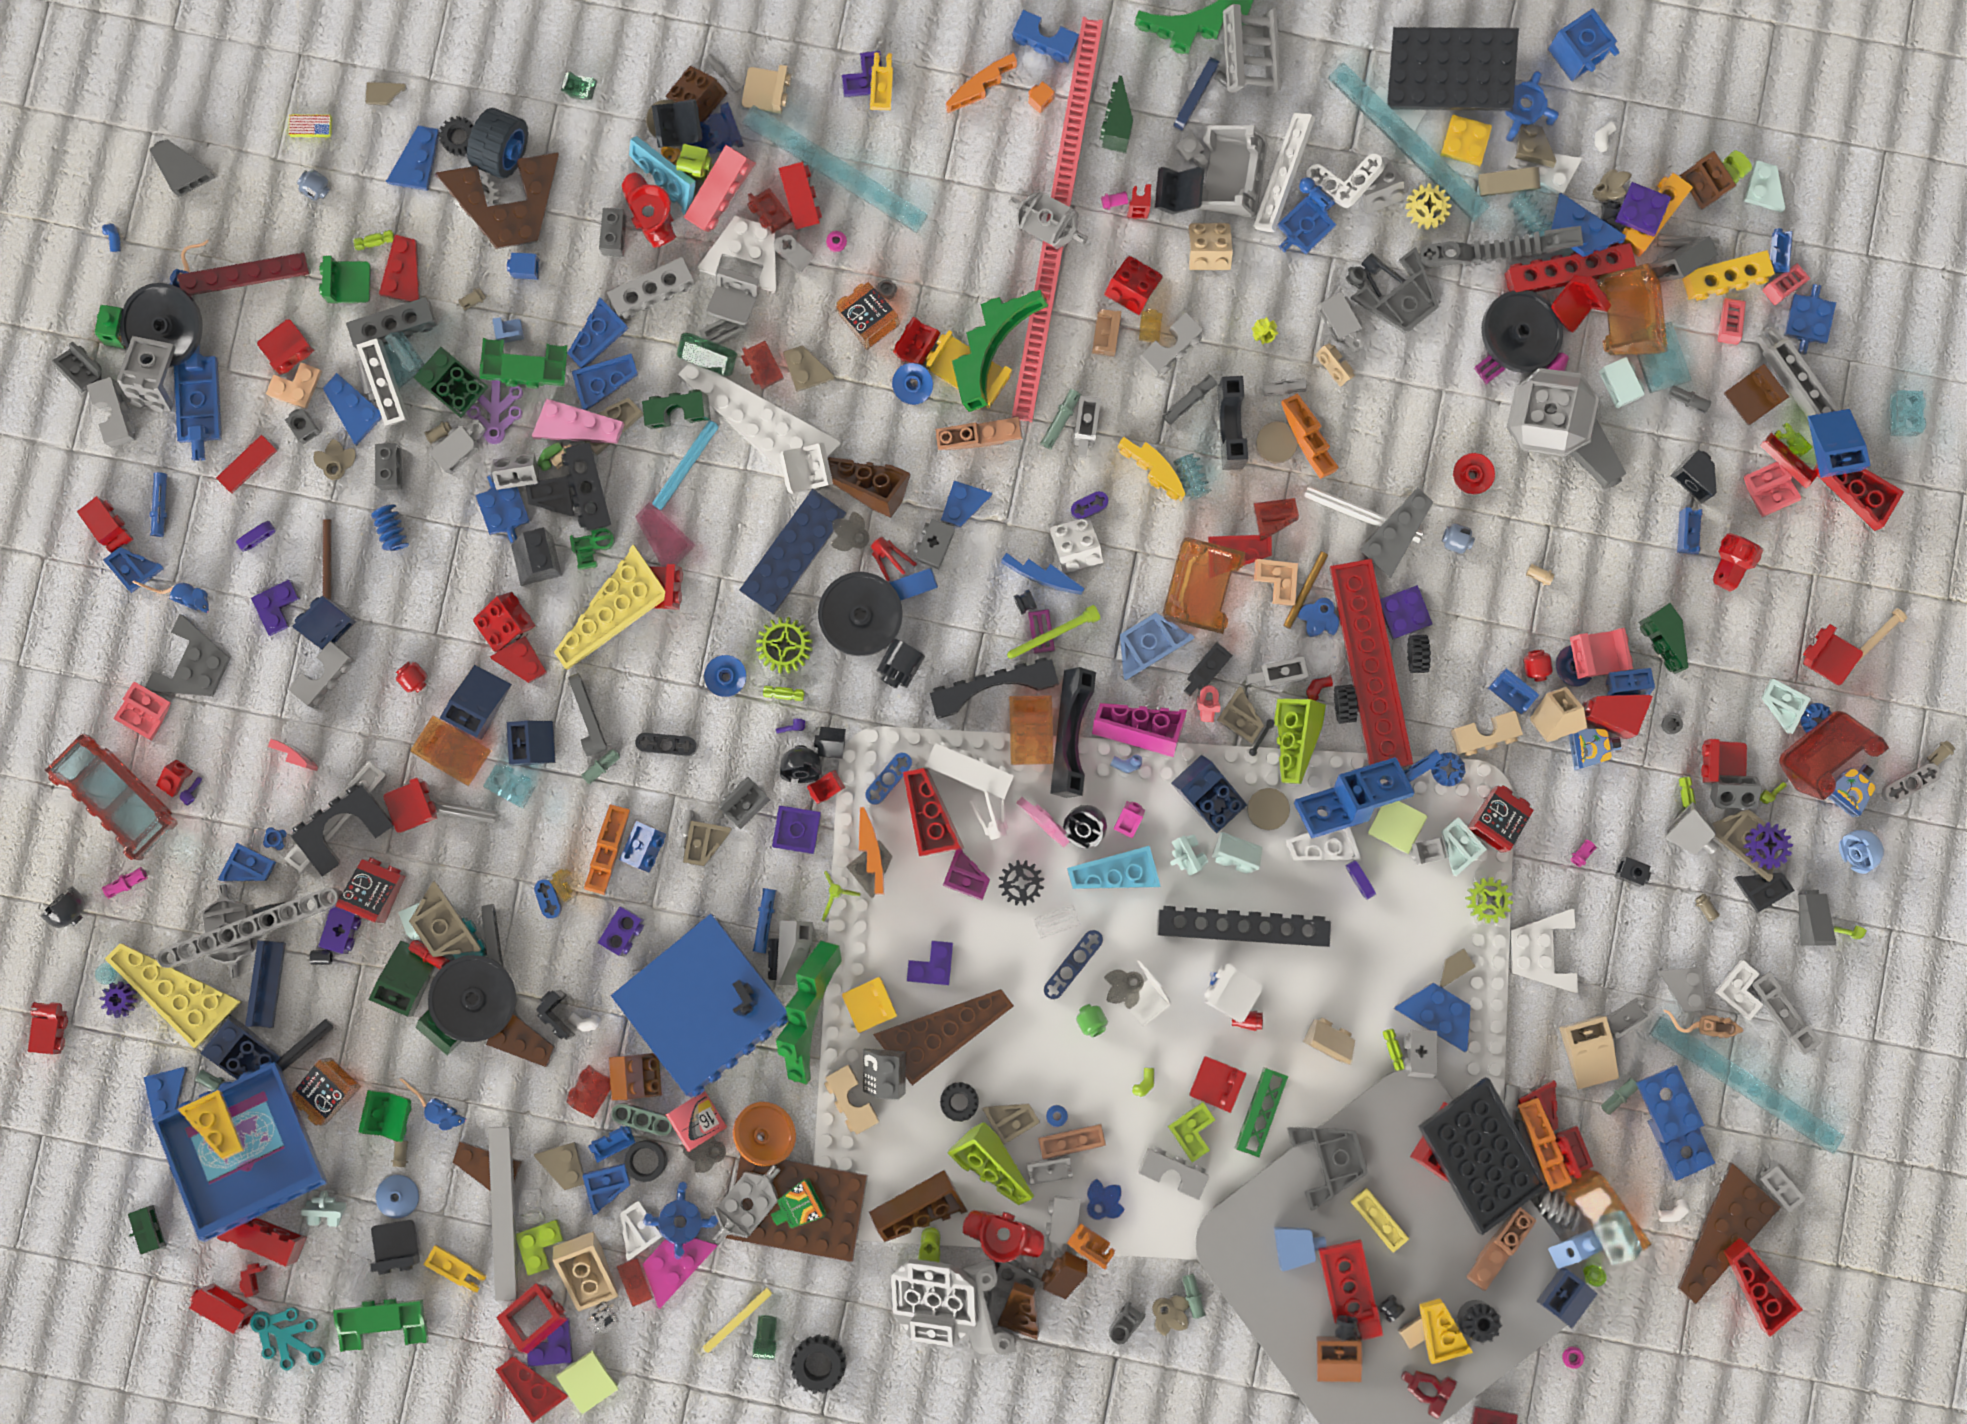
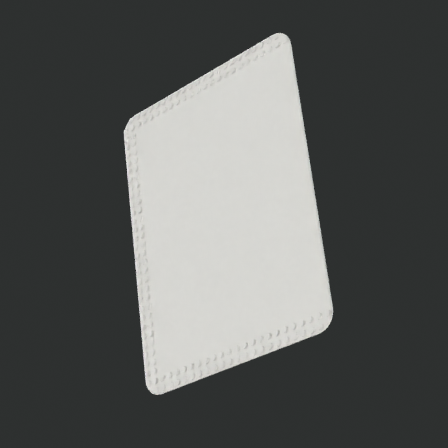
[814,726,1514,1260]

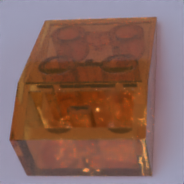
[1009,695,1053,765]
[410,715,492,786]

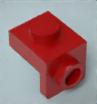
[156,760,193,798]
[807,770,845,804]
[239,1262,268,1298]

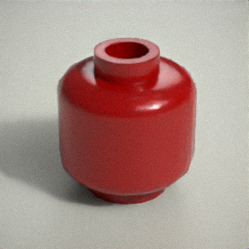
[1523,649,1553,682]
[396,661,428,693]

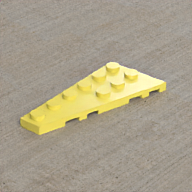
[554,545,665,670]
[105,943,242,1048]

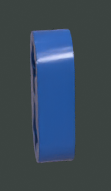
[534,879,562,919]

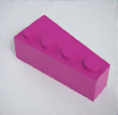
[1092,703,1187,757]

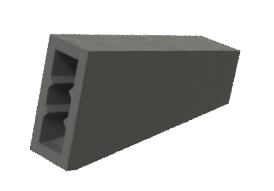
[1570,419,1627,487]

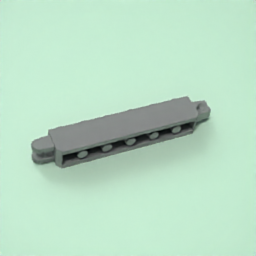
[1757,327,1839,419]

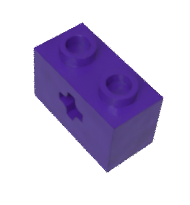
[318,907,362,954]

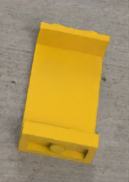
[925,330,1012,409]

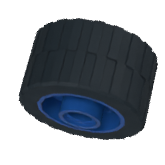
[467,107,529,179]

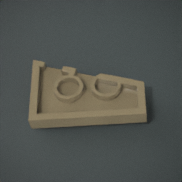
[584,397,643,456]

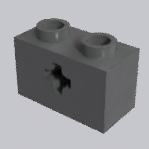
[913,519,955,569]

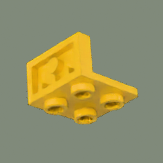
[842,976,898,1033]

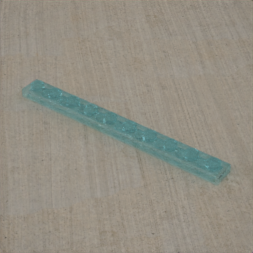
[1328,62,1490,222]
[742,105,928,233]
[1649,1016,1845,1154]

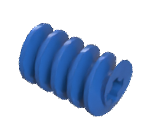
[371,504,409,551]

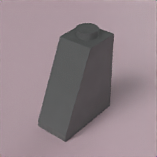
[149,139,215,197]
[1648,236,1718,283]
[1798,890,1836,946]

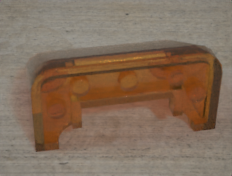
[1598,263,1668,355]
[1163,537,1246,634]

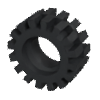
[439,116,474,157]
[1407,635,1431,673]
[1334,684,1358,724]
[940,1082,979,1122]

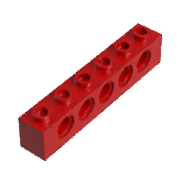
[1505,243,1636,293]

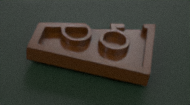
[486,1014,555,1067]
[453,1141,522,1191]
[997,1282,1039,1340]

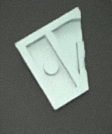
[1744,160,1785,213]
[1761,679,1811,735]
[1441,817,1487,876]

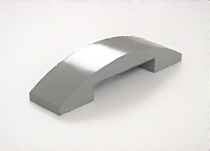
[1752,971,1822,1055]

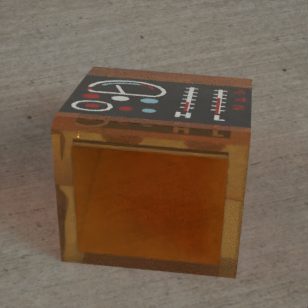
[835,282,900,350]
[292,1057,362,1126]

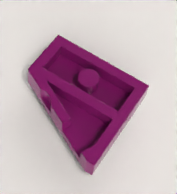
[943,849,990,901]

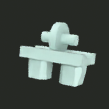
[1170,835,1208,876]
[301,1190,346,1226]

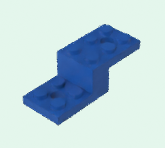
[1294,757,1415,839]
[1636,1065,1716,1181]

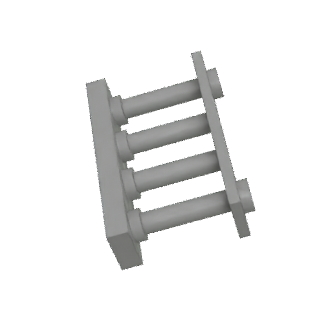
[1223,4,1282,96]

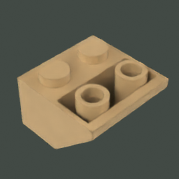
[1530,687,1587,742]

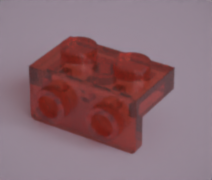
[747,188,793,234]
[741,341,784,389]
[566,1065,611,1118]

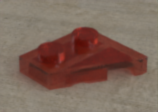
[1253,498,1299,541]

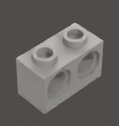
[491,453,539,490]

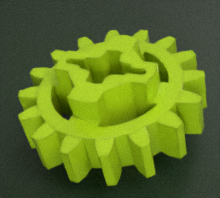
[1465,877,1513,924]

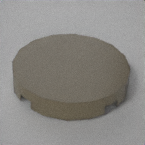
[1256,421,1298,464]
[1247,788,1290,831]

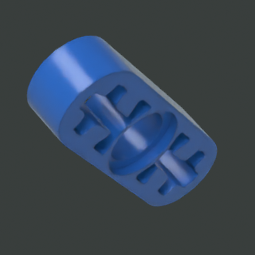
[865,753,912,805]

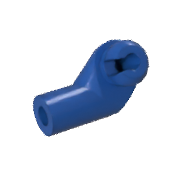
[102,223,121,252]

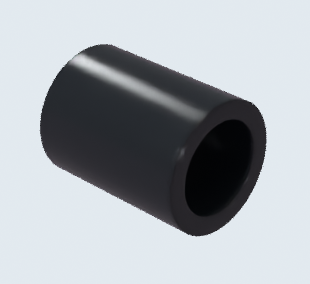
[310,950,333,965]

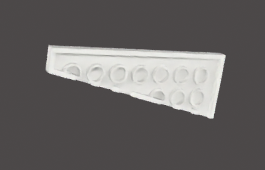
[678,359,841,475]

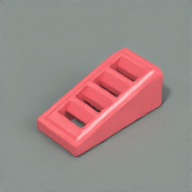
[1763,263,1810,305]
[1718,298,1746,345]

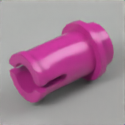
[1101,191,1128,210]
[1570,839,1597,867]

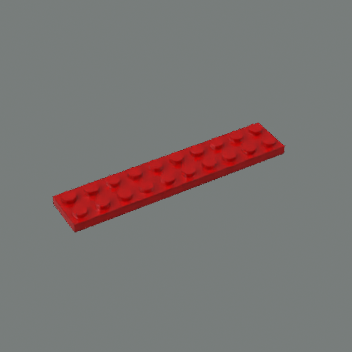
[1329,559,1413,767]

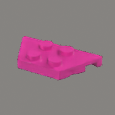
[643,1237,718,1308]

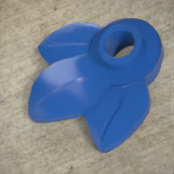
[1298,598,1339,637]

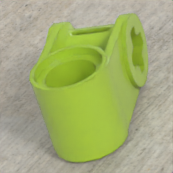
[918,1227,941,1263]

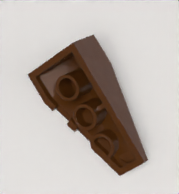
[828,457,911,518]

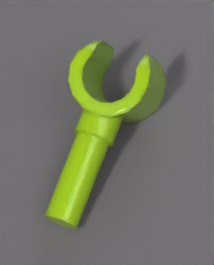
[1759,782,1787,804]
[1834,925,1867,940]

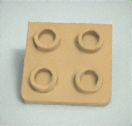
[742,65,792,114]
[1189,223,1233,270]

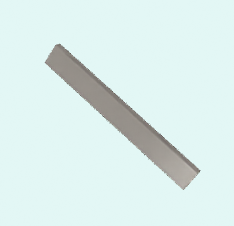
[488,1126,518,1301]

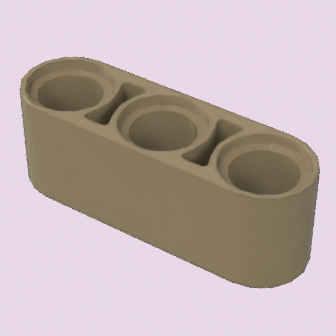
[1478,167,1541,197]

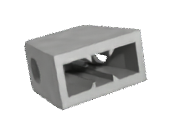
[1665,802,1719,854]

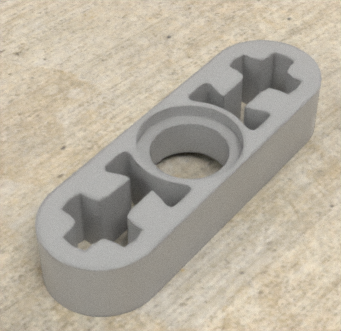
[1881,763,1941,803]

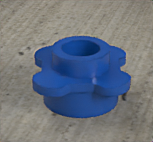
[263,827,287,850]

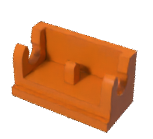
[1067,1223,1115,1270]

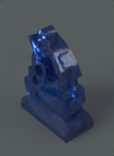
[687,102,744,154]

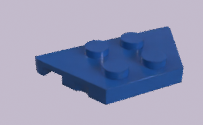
[1551,193,1626,257]
[1394,983,1471,1053]

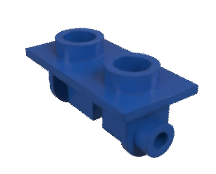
[1770,228,1793,273]
[588,1125,636,1163]

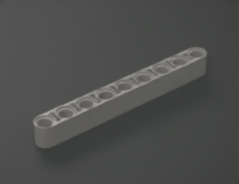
[157,888,342,968]

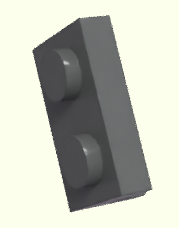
[52,341,102,393]
[718,777,771,829]

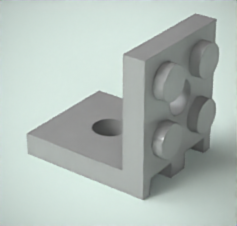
[117,336,176,412]

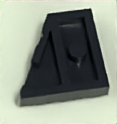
[525,476,575,516]
[1734,873,1795,913]

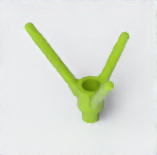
[821,871,861,922]

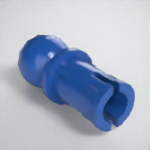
[1299,177,1334,211]

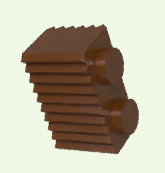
[1041,1251,1088,1299]

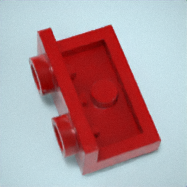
[893,317,941,365]

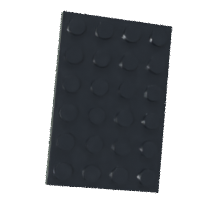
[1387,27,1519,111]
[1418,1077,1548,1235]

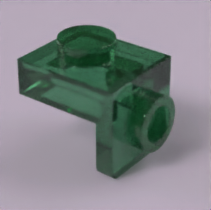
[561,71,597,100]

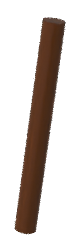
[323,519,331,600]

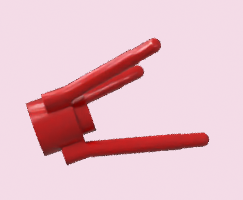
[870,536,917,581]

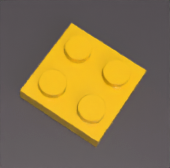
[1440,114,1492,166]

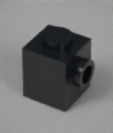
[814,727,846,759]
[1614,857,1651,887]

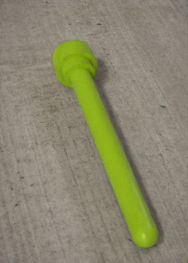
[1007,605,1101,659]

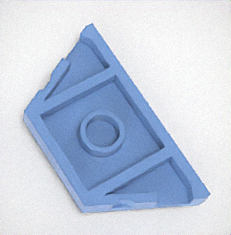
[1120,613,1194,681]

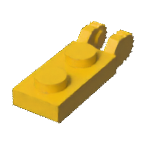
[870,52,893,110]
[423,1245,487,1293]

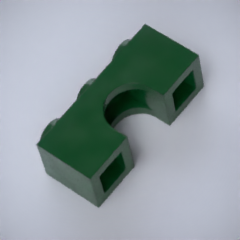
[642,389,711,429]

